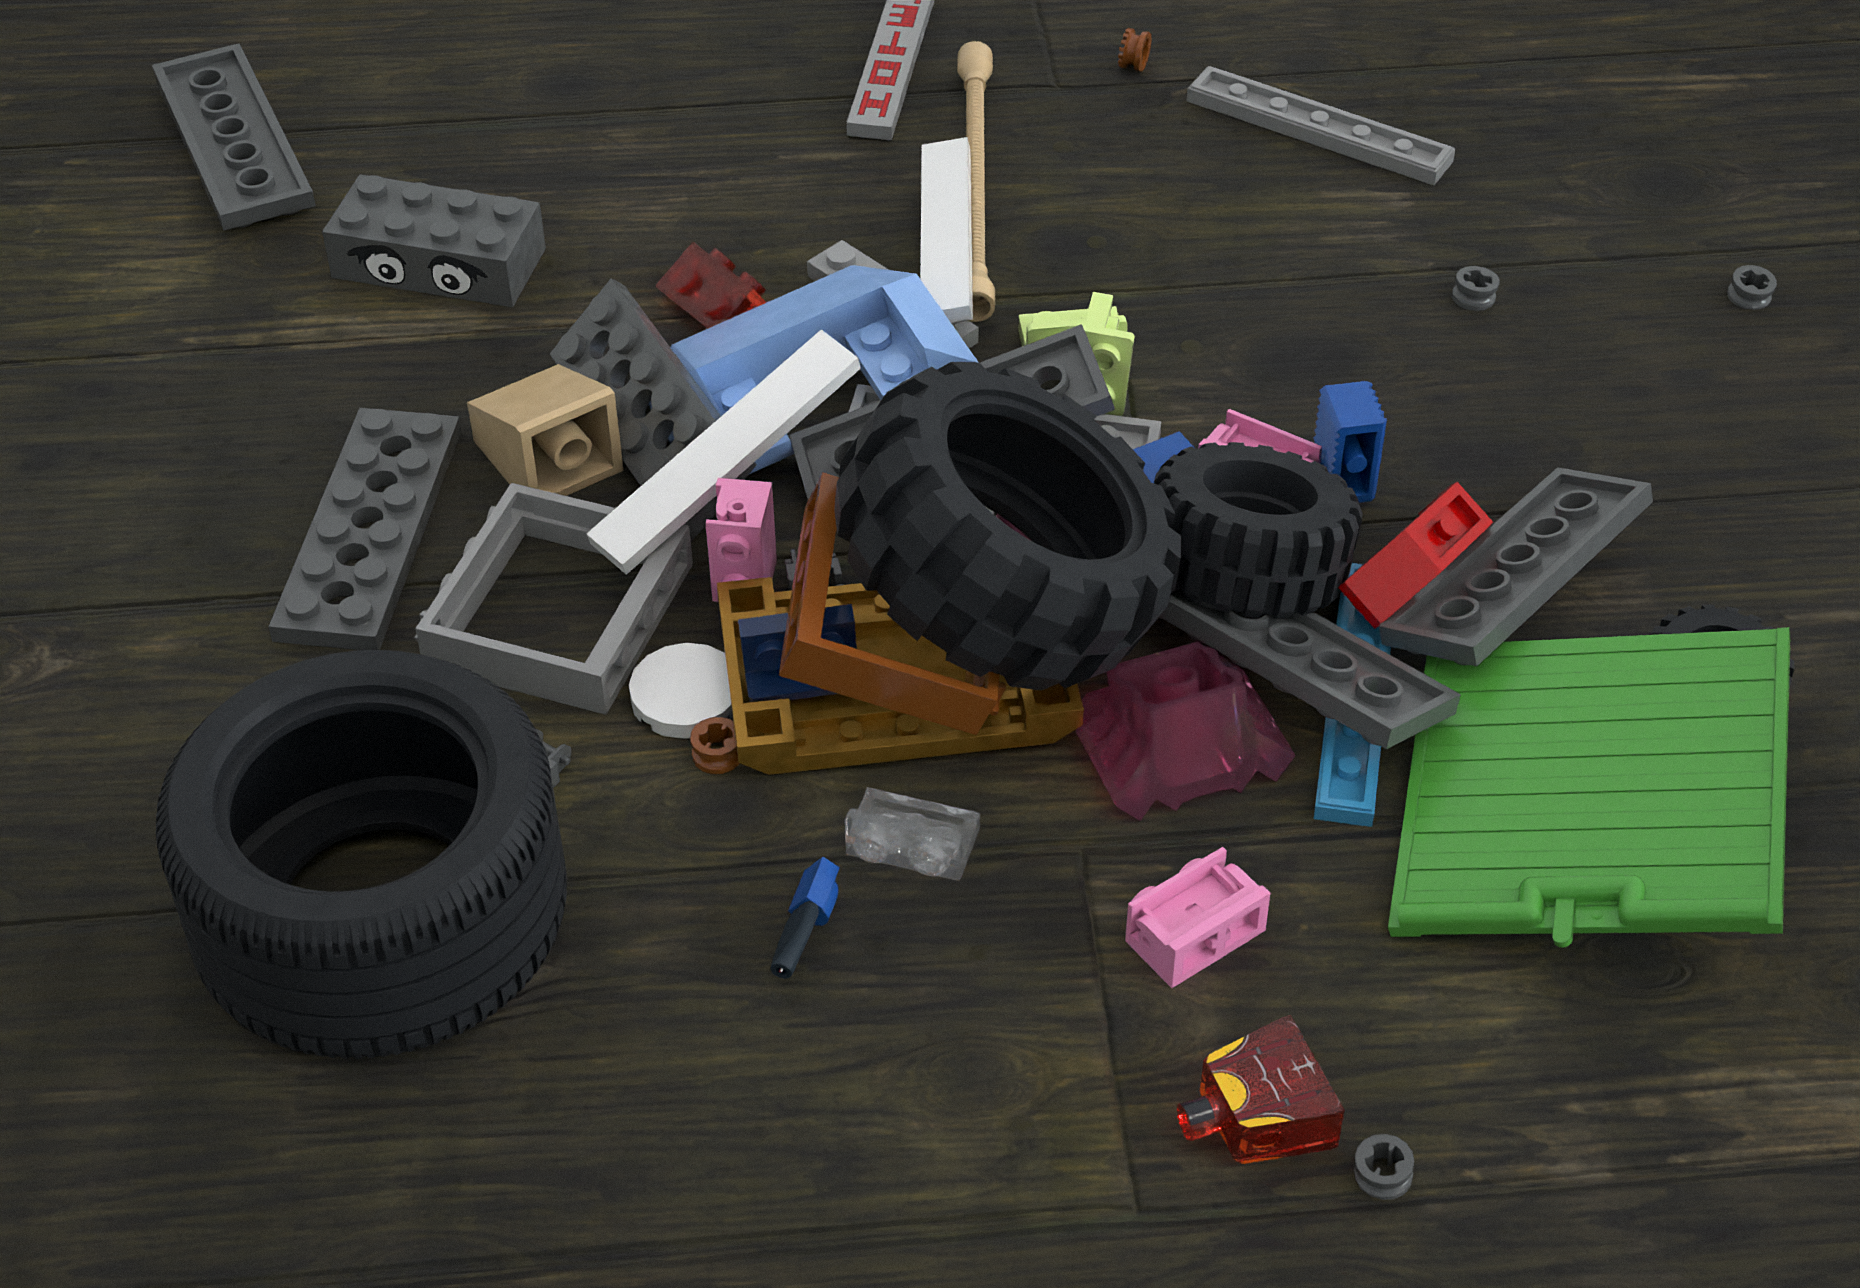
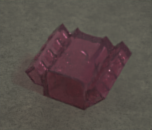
[1075,642,1295,821]

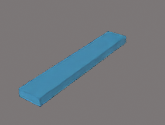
[1313,563,1391,827]

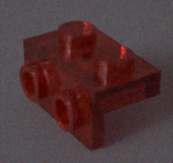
[655,242,766,329]

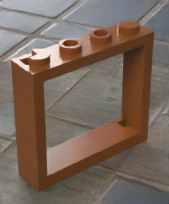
[779,472,1006,735]

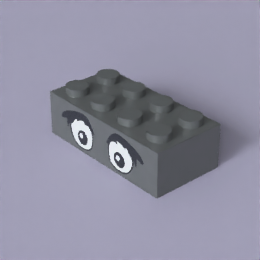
[322,174,546,307]

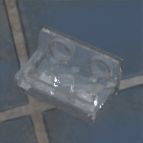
[845,787,980,881]

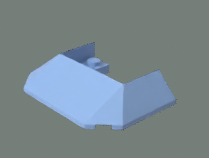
[648,265,978,474]

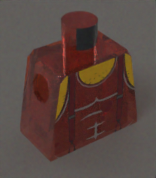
[1177,1015,1345,1164]

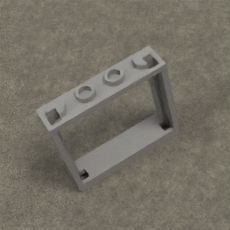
[414,483,693,715]

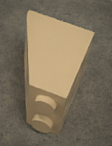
[467,364,624,496]

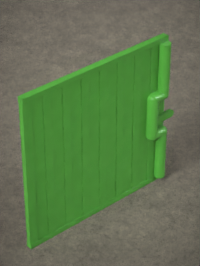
[1388,627,1790,947]

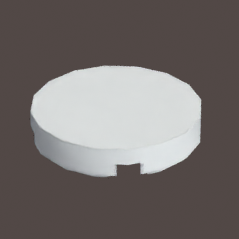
[629,643,733,739]

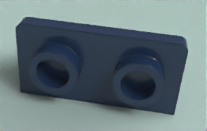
[738,604,857,703]

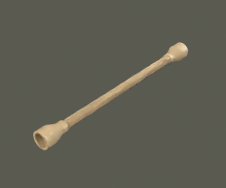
[957,41,995,322]

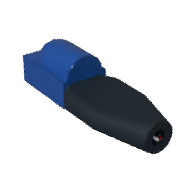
[770,857,840,979]

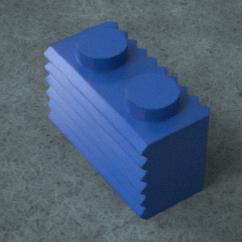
[1313,381,1387,503]

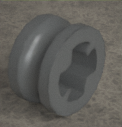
[1727,265,1777,310]
[1452,266,1500,311]
[1354,1134,1414,1200]

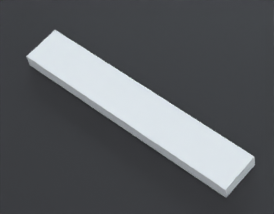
[920,137,973,323]
[587,330,861,575]

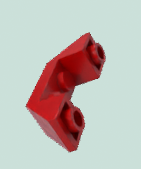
[1338,482,1493,629]

